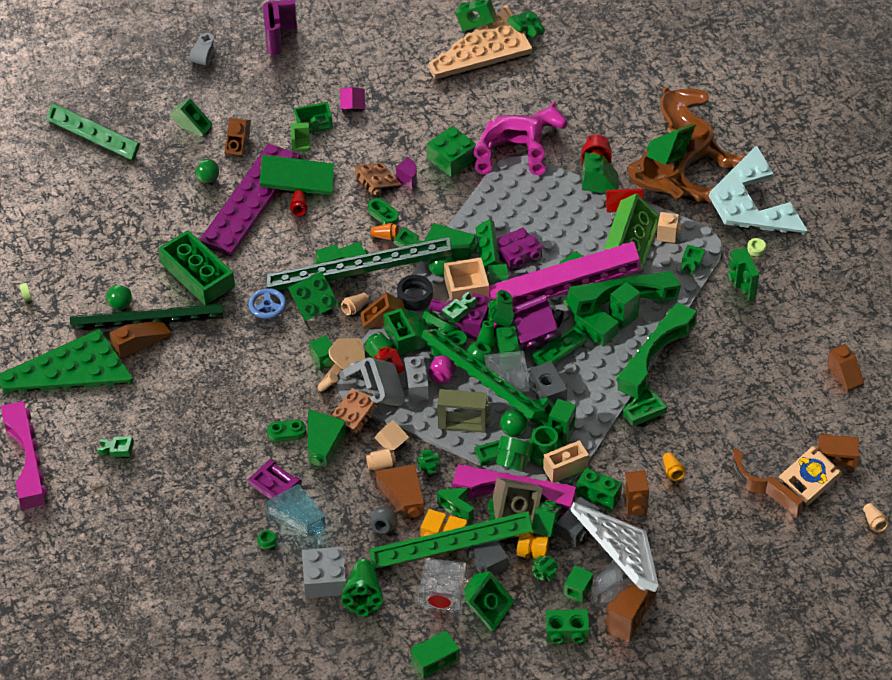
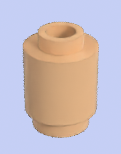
[366,448,396,472]

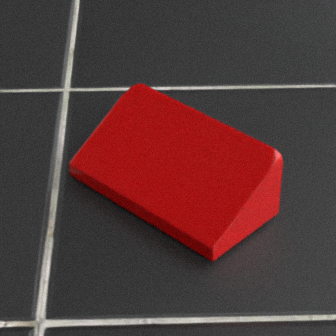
[605,188,643,212]

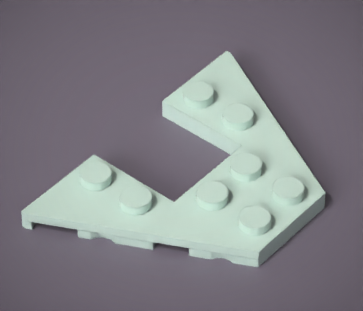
[709,146,808,235]

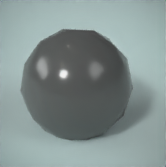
[370,506,397,535]

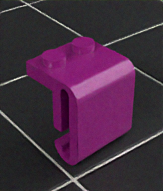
[263,0,297,55]
[513,295,562,351]

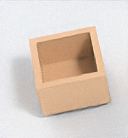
[444,258,489,301]

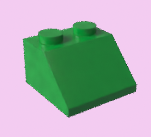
[582,153,618,194]

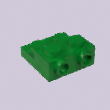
[727,248,759,301]

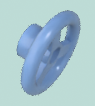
[248,289,286,319]

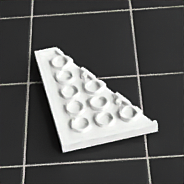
[571,502,658,592]

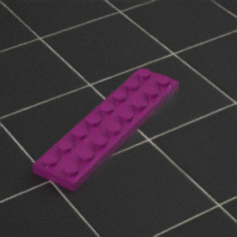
[199,143,300,257]

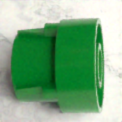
[528,426,562,467]
[496,435,534,472]

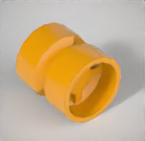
[517,533,550,559]

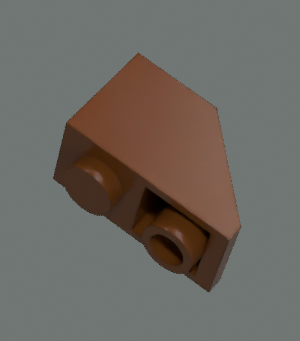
[224,117,251,156]

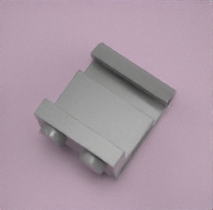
[343,358,405,406]

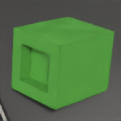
[291,123,310,151]

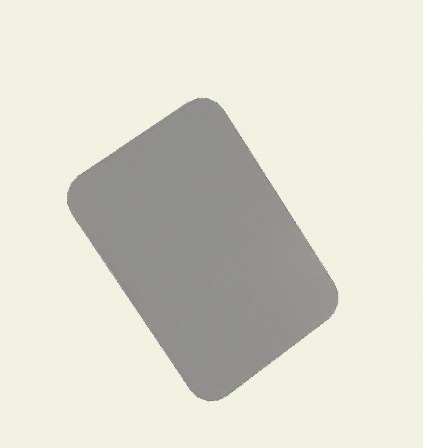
[337,155,722,485]

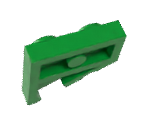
[623,385,667,426]

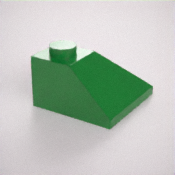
[464,572,515,631]

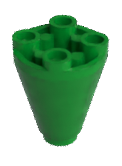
[341,559,383,617]

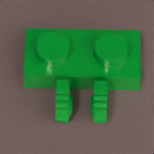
[507,11,545,37]

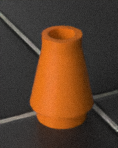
[371,223,399,241]

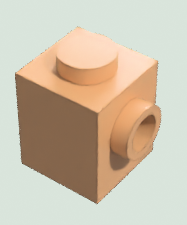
[657,212,681,243]

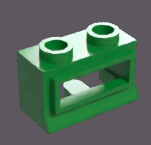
[293,102,333,133]

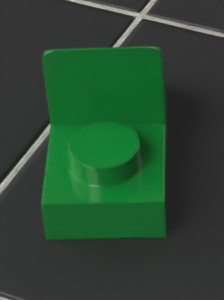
[437,487,474,525]

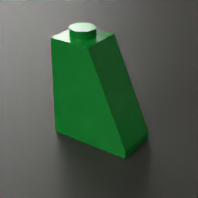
[421,223,477,262]
[308,409,346,468]

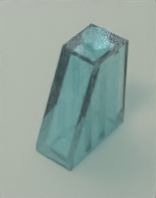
[264,484,326,537]

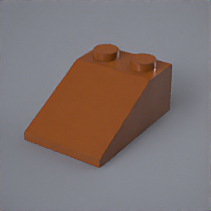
[605,571,659,643]

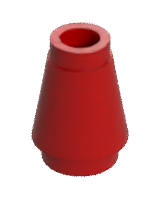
[289,190,308,216]

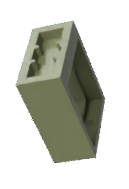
[437,389,491,433]

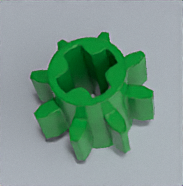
[417,449,440,475]
[532,555,558,581]

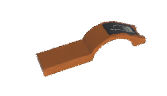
[731,448,804,517]

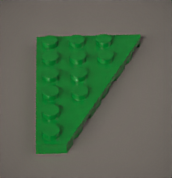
[0,329,134,393]

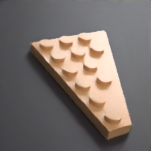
[429,5,532,79]

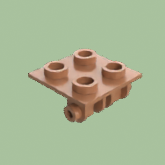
[354,163,402,197]
[331,388,379,434]

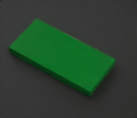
[259,155,334,196]

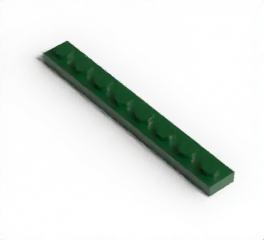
[69,303,223,328]

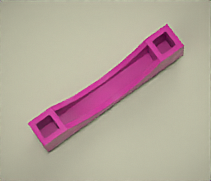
[1,401,47,510]
[452,465,576,516]

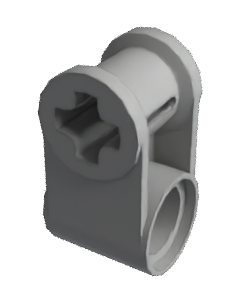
[189,33,216,66]

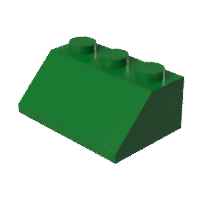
[647,123,696,165]

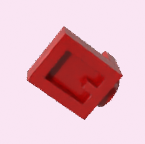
[374,346,405,374]

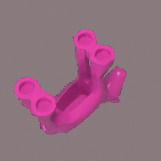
[474,102,568,175]

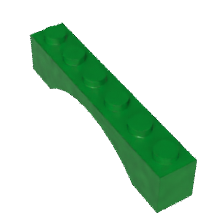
[566,271,681,316]
[616,303,697,399]

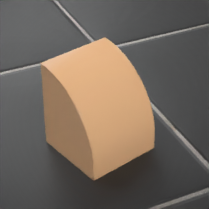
[374,420,409,450]

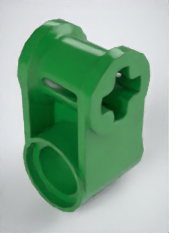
[488,290,514,327]

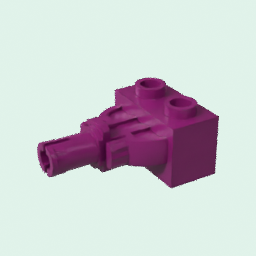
[429,293,492,339]

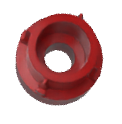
[581,134,612,164]

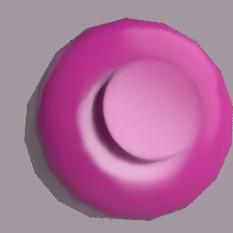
[428,355,456,384]

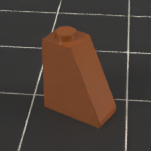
[375,465,424,518]

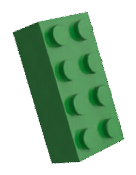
[158,230,235,305]

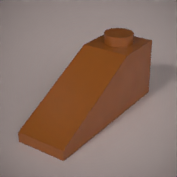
[110,321,172,359]

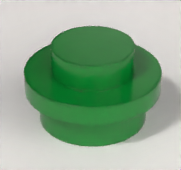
[257,530,278,550]

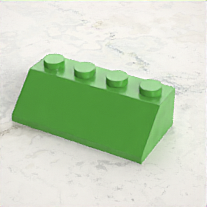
[604,193,660,270]

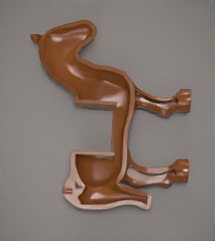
[627,87,747,205]

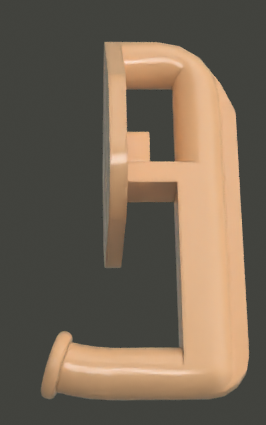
[318,338,366,391]

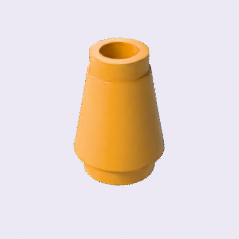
[662,452,685,481]

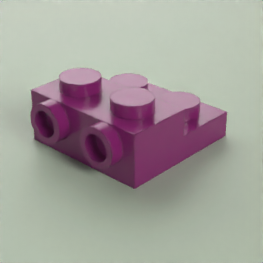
[497,227,542,270]

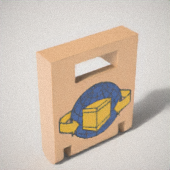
[779,446,842,506]

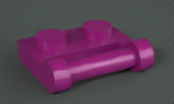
[248,459,302,504]

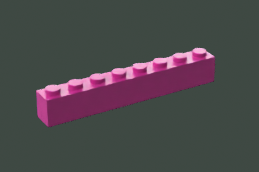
[489,242,642,307]

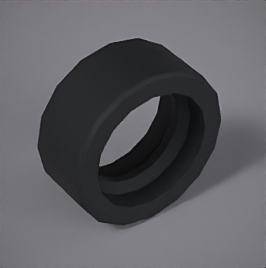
[397,275,433,311]

